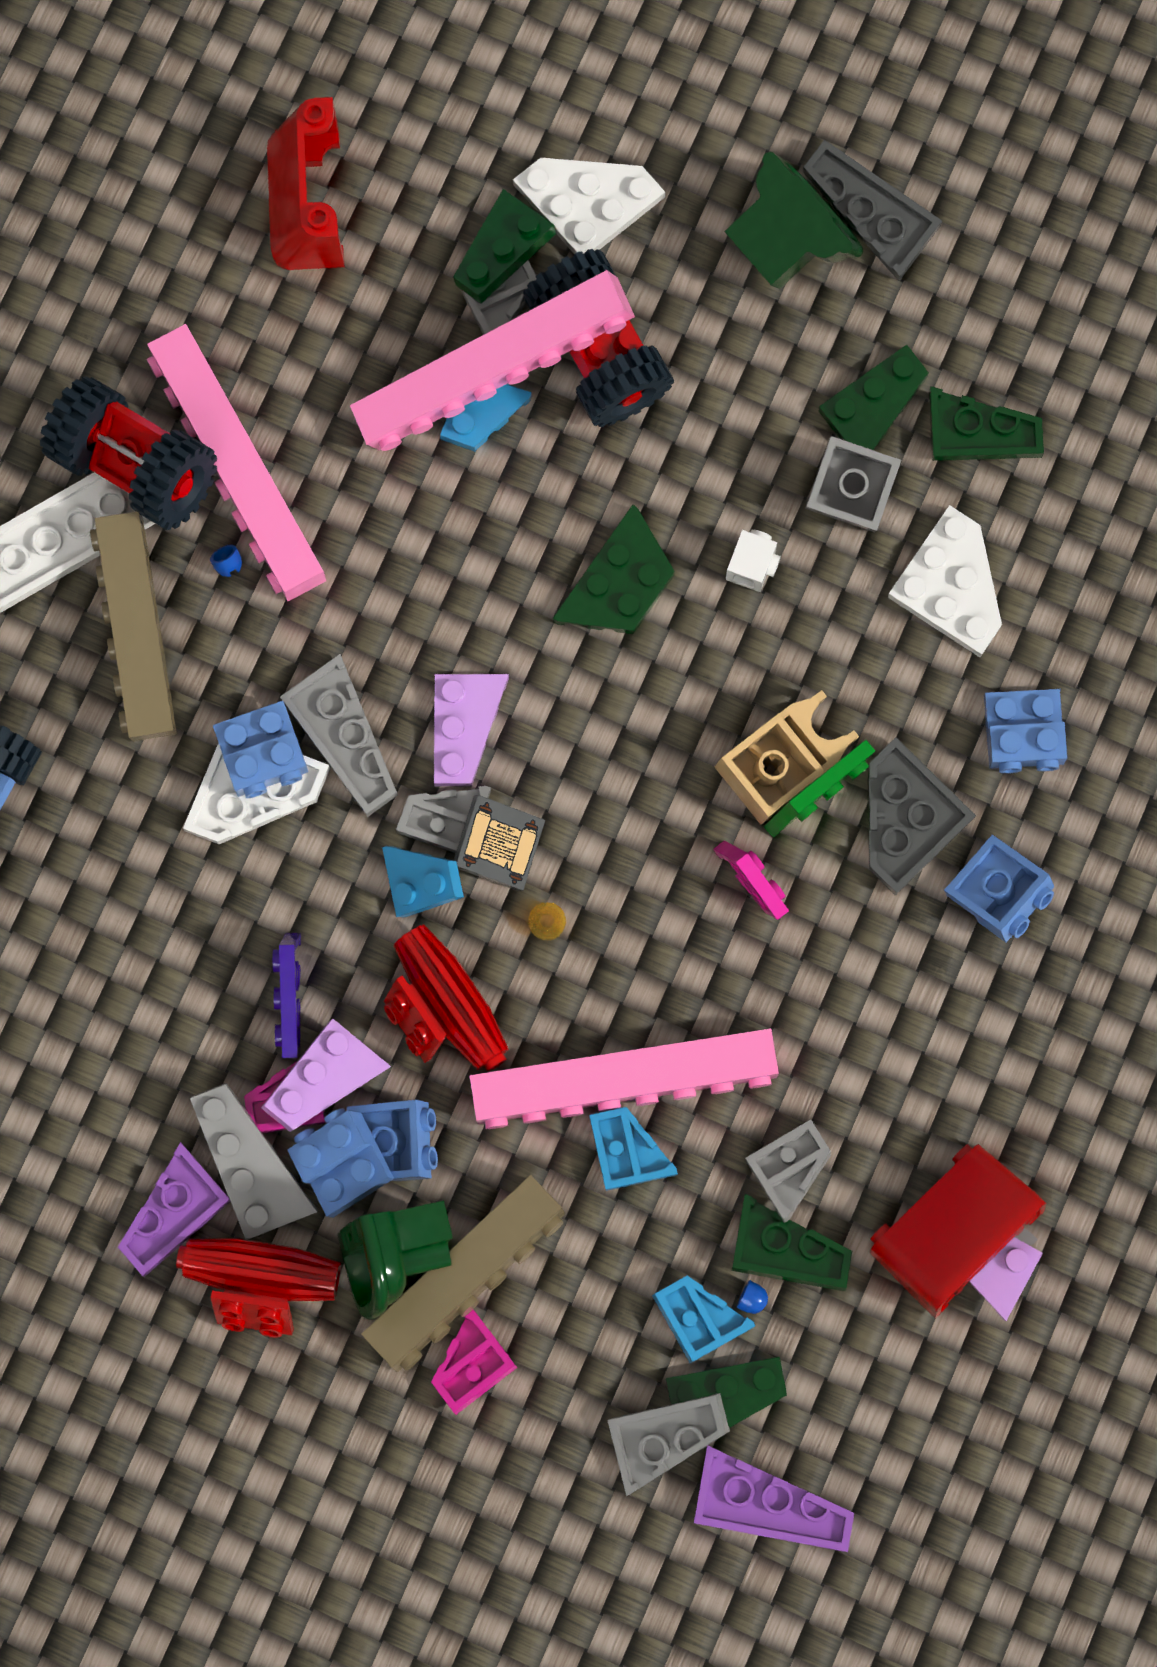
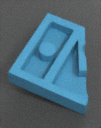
[440,384,532,452]
[382,846,464,917]
[589,1107,678,1191]
[652,1275,755,1363]

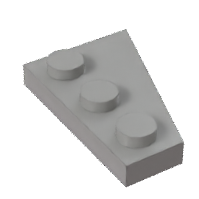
[608,1393,730,1497]

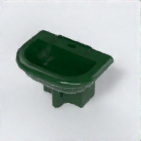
[724,152,863,289]
[337,1200,453,1320]

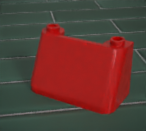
[267,97,345,270]
[870,1144,1047,1319]

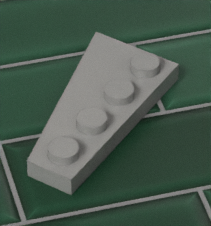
[280,654,398,817]
[190,1083,318,1240]

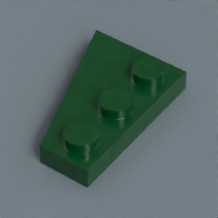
[453,189,556,304]
[818,345,929,450]
[929,386,1044,461]
[731,1194,852,1291]
[666,1357,787,1428]

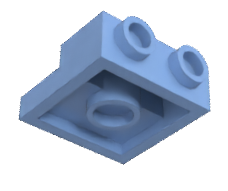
[984,689,1067,773]
[213,701,309,798]
[944,835,1054,943]
[347,1100,438,1181]
[287,1108,394,1218]

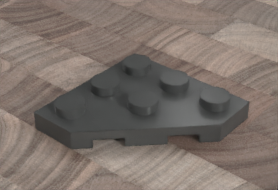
[868,737,976,896]

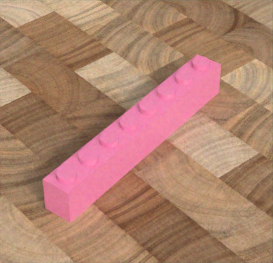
[350,270,635,451]
[146,324,326,601]
[469,1029,779,1129]

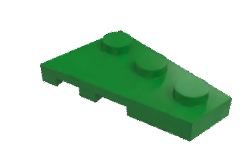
[764,740,875,838]

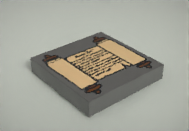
[454,795,545,891]

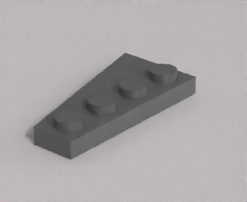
[803,140,942,281]

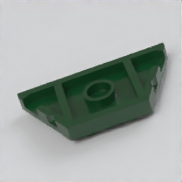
[553,504,675,634]

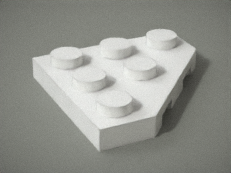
[513,158,665,254]
[888,505,1002,657]
[183,743,330,844]

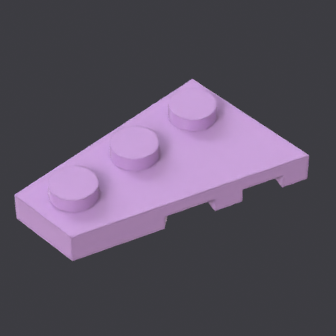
[434,674,509,786]
[261,1019,391,1132]
[969,1237,1043,1321]

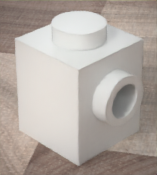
[726,530,781,592]

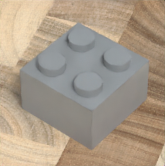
[805,436,901,532]

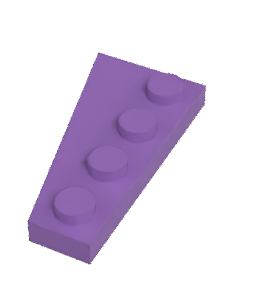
[694,1445,854,1552]

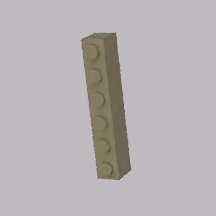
[90,511,177,742]
[361,1175,565,1373]

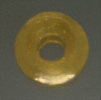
[528,902,566,940]

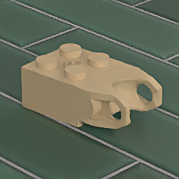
[714,690,859,825]

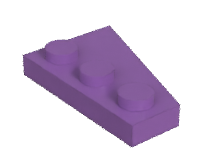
[118,1142,231,1277]

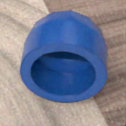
[210,545,242,577]
[736,1280,768,1314]

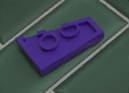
[272,933,301,1058]

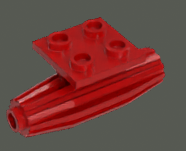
[383,924,509,1072]
[176,1238,341,1338]

